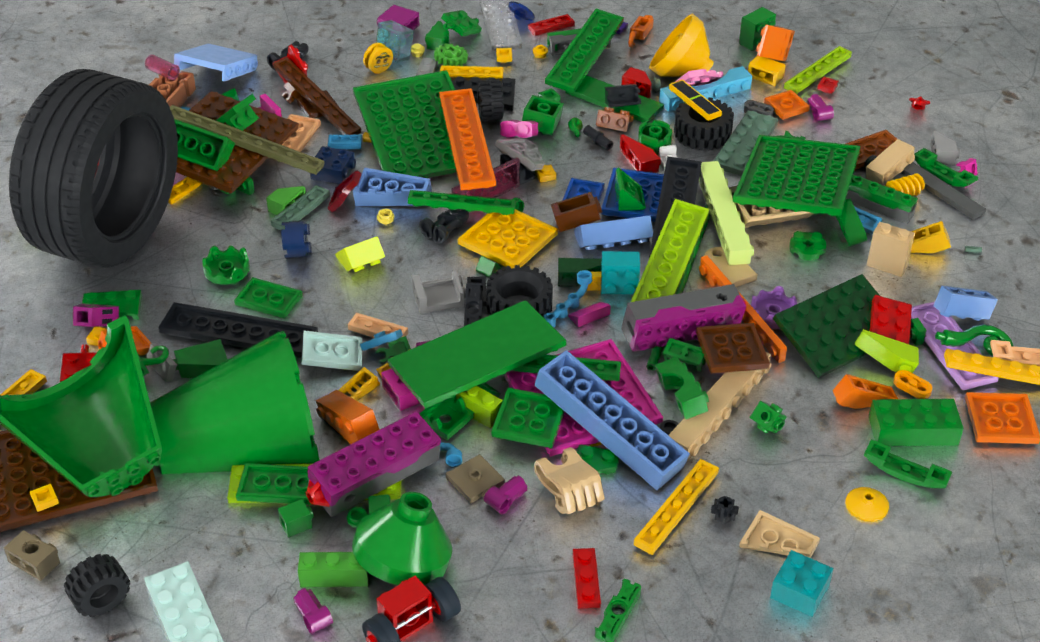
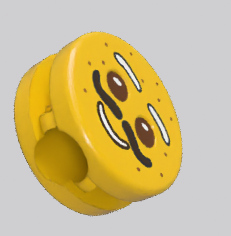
[363,42,393,74]

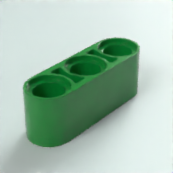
[836,199,867,247]

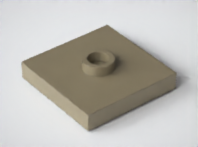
[446,454,505,504]

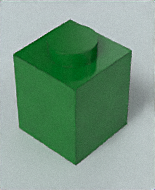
[278,499,314,538]

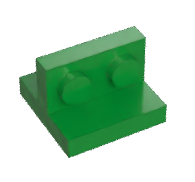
[216,94,259,131]

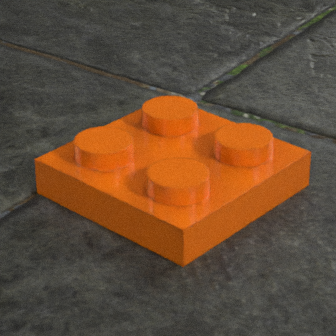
[764,90,810,120]

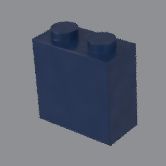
[310,146,356,184]

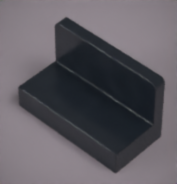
[500,154,536,185]

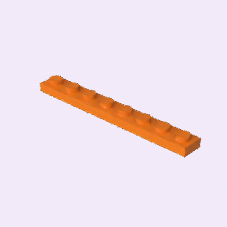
[699,255,787,363]

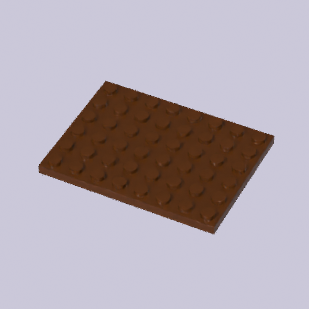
[176,91,299,194]
[0,430,158,532]

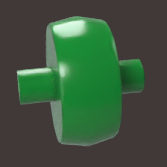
[568,117,583,137]

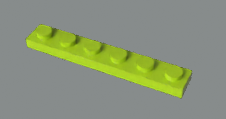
[784,46,852,94]

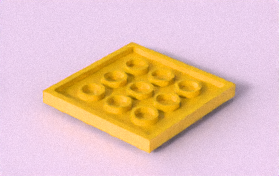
[458,209,558,269]

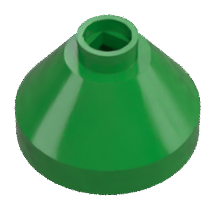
[352,492,452,585]

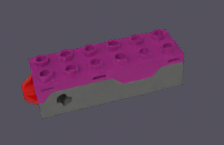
[621,284,747,352]
[306,411,441,517]

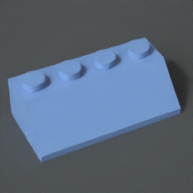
[574,215,653,251]

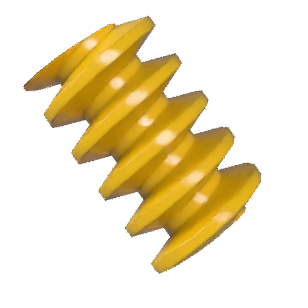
[885,173,925,196]

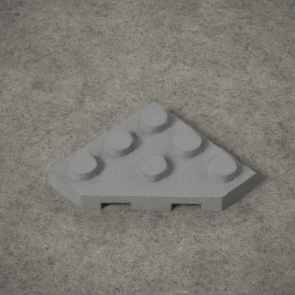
[495,138,545,171]

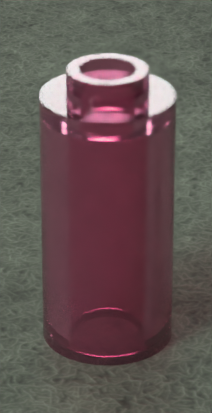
[145,54,180,80]

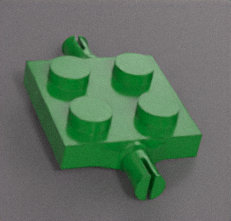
[441,10,482,37]

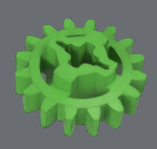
[434,44,468,66]

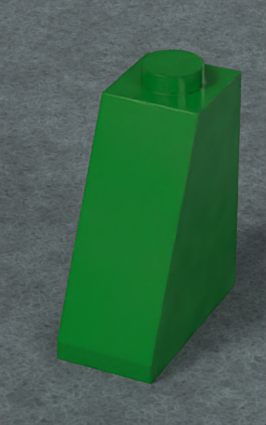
[172,339,228,378]

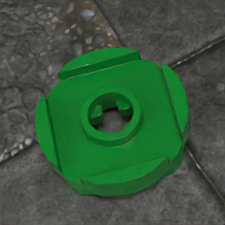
[789,231,827,260]

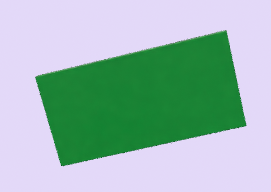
[387,300,567,408]

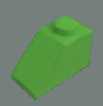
[266,186,306,215]

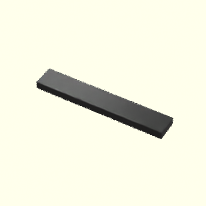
[901,162,986,220]

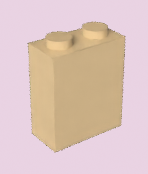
[866,222,915,277]

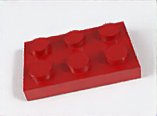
[870,295,912,344]

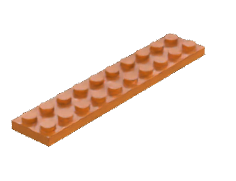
[439,88,496,190]

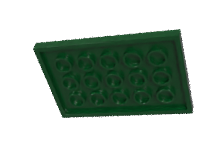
[773,274,880,378]

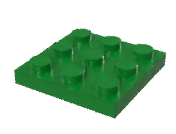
[491,388,565,448]

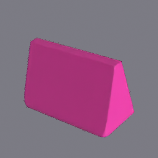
[568,302,611,327]

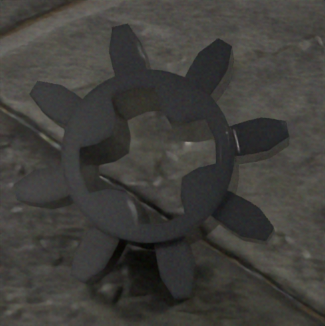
[711,496,739,524]

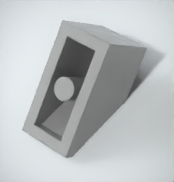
[930,131,960,165]

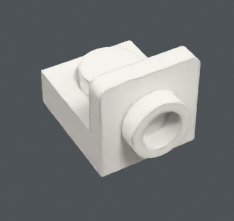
[659,145,677,172]

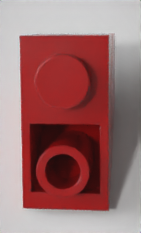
[621,67,652,98]

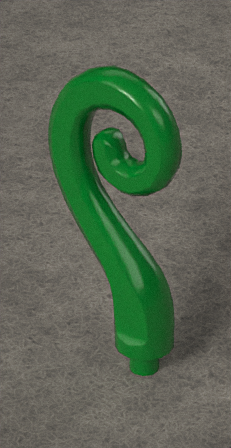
[935,324,1014,356]

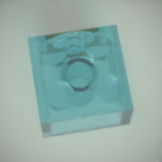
[376,20,414,63]

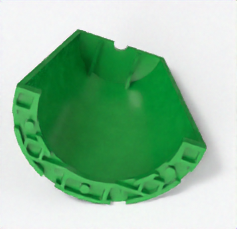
[0,315,162,497]
[150,331,319,474]

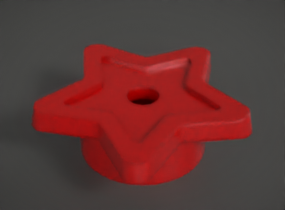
[909,97,930,110]

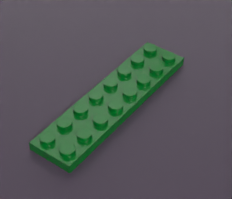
[545,9,624,93]

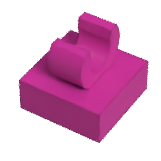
[956,158,978,175]

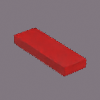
[528,14,575,36]

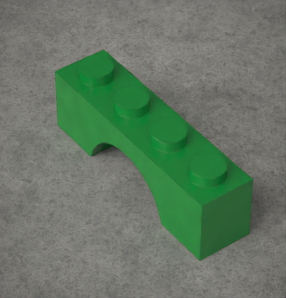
[655,356,709,420]

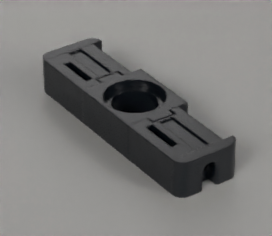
[464,283,483,326]

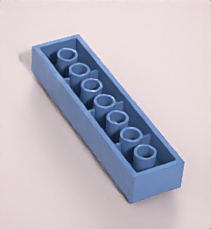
[535,350,690,491]

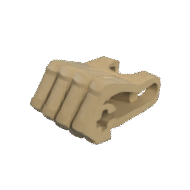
[534,447,605,514]

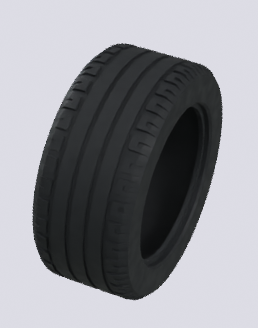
[9,69,178,268]

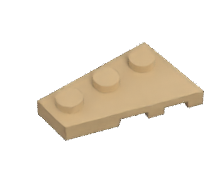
[739,510,820,558]

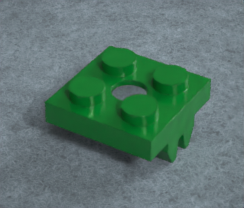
[419,395,474,441]

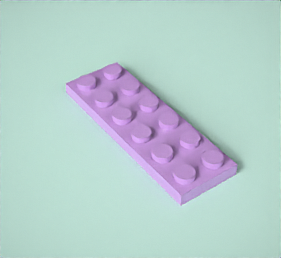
[911,301,999,390]

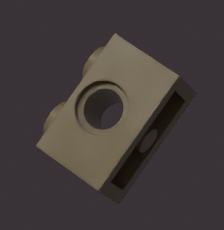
[4,530,60,581]

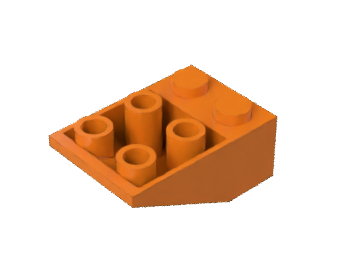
[756,25,795,61]

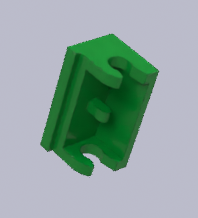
[663,338,706,372]

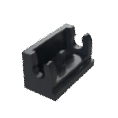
[605,84,641,108]

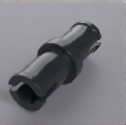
[583,125,614,150]

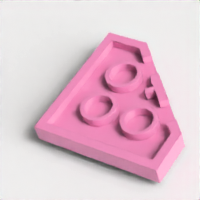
[675,69,724,86]

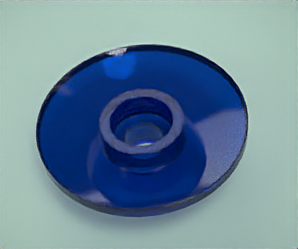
[508,1,535,21]

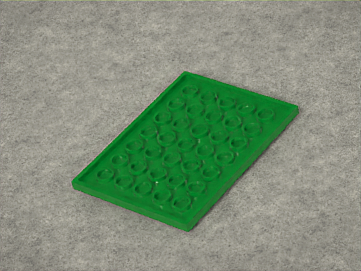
[353,70,456,178]
[733,135,860,216]

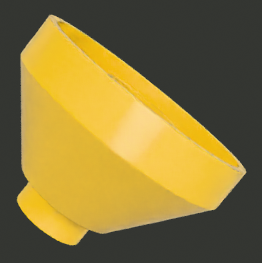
[649,13,714,77]

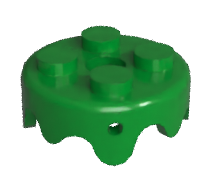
[202,246,250,285]

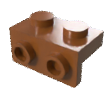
[596,107,634,132]

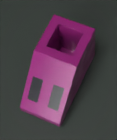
[73,303,119,327]

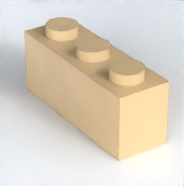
[866,139,915,186]

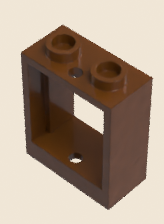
[551,192,602,232]

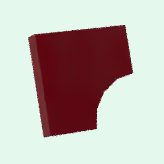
[328,170,362,212]

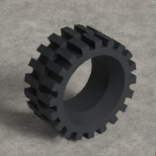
[674,97,734,151]
[486,265,553,318]

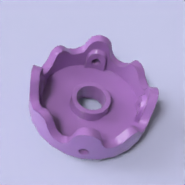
[751,286,797,330]

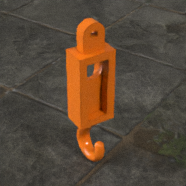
[628,15,654,48]

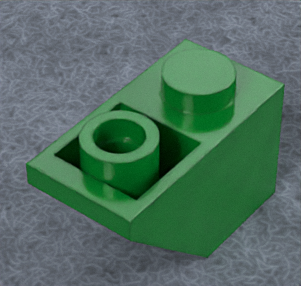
[425,21,449,51]

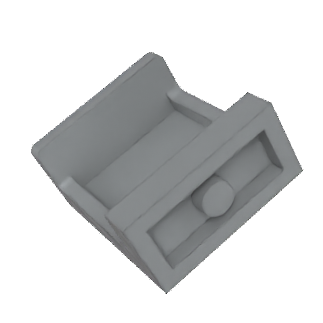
[412,269,466,314]

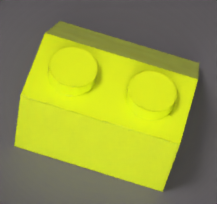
[335,237,385,273]

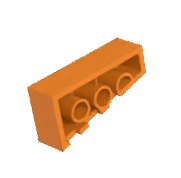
[315,390,380,445]

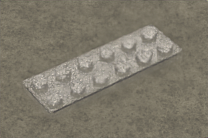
[480,0,522,51]

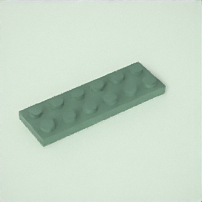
[714,110,778,176]

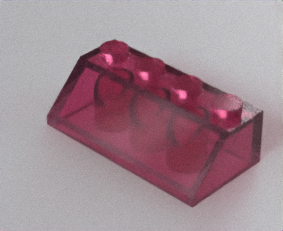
[452,157,520,210]

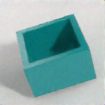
[601,251,640,295]
[770,550,834,617]

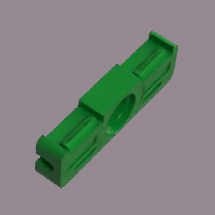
[595,579,641,642]

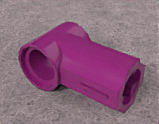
[807,94,834,122]
[484,475,527,514]
[293,588,333,634]

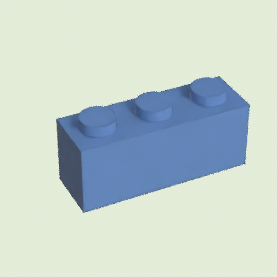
[933,286,998,321]

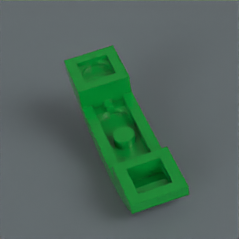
[914,148,978,187]
[864,439,952,488]

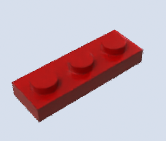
[572,548,601,609]

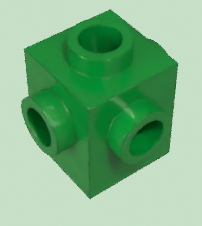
[749,400,787,433]

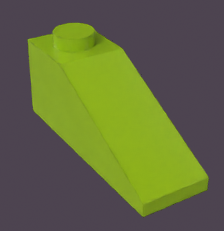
[855,329,919,373]

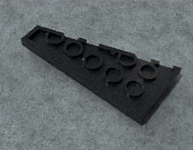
[450,76,515,111]

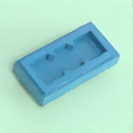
[327,135,362,150]
[360,329,403,351]

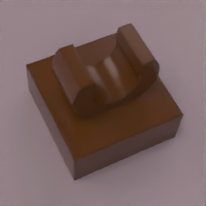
[282,82,302,104]

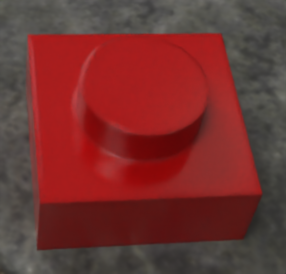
[817,77,839,94]

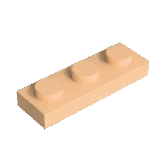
[348,312,408,338]

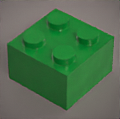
[739,7,776,51]
[522,95,564,135]

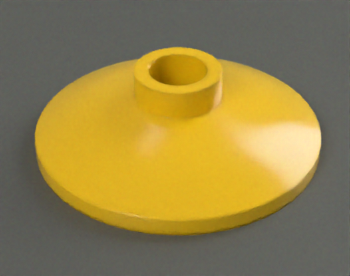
[845,487,889,522]

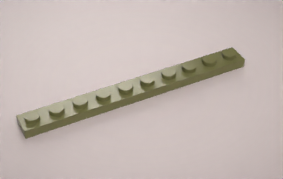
[170,105,324,175]

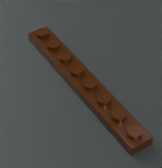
[274,57,361,135]

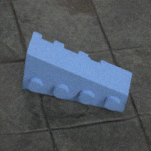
[353,168,432,206]

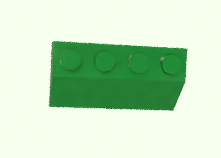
[174,119,235,171]

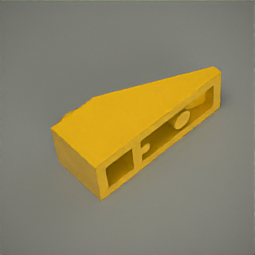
[911,221,951,253]

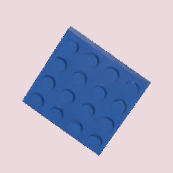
[601,168,664,222]

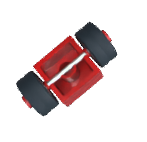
[362,575,461,642]

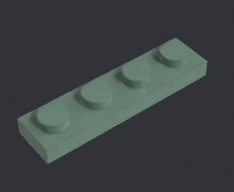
[271,185,330,231]

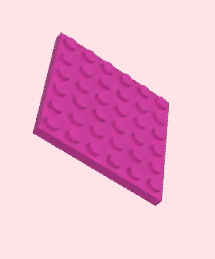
[503,339,663,457]

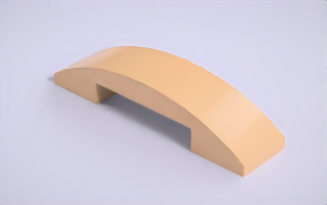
[990,340,1040,367]

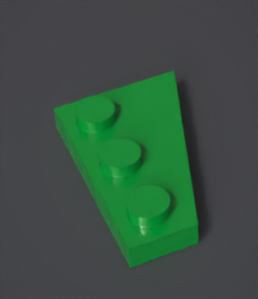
[82,290,142,320]

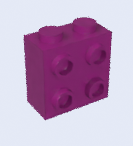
[377,5,420,39]

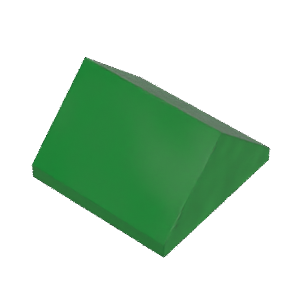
[615,168,646,211]

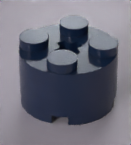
[281,220,312,258]

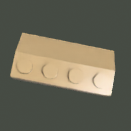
[736,203,813,228]

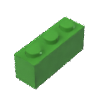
[298,552,369,587]

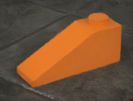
[832,374,898,409]

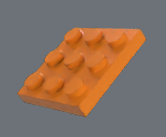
[965,392,1040,444]

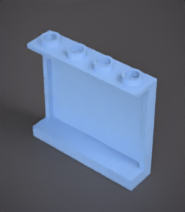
[174,43,258,81]

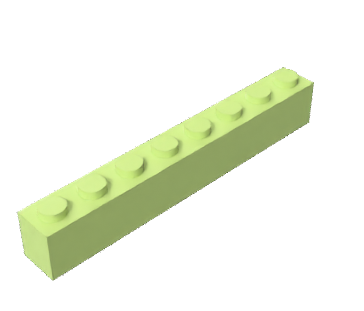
[699,161,754,265]

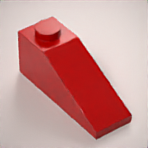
[620,134,661,173]

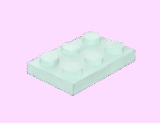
[301,331,362,371]

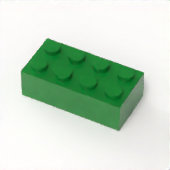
[869,399,964,446]

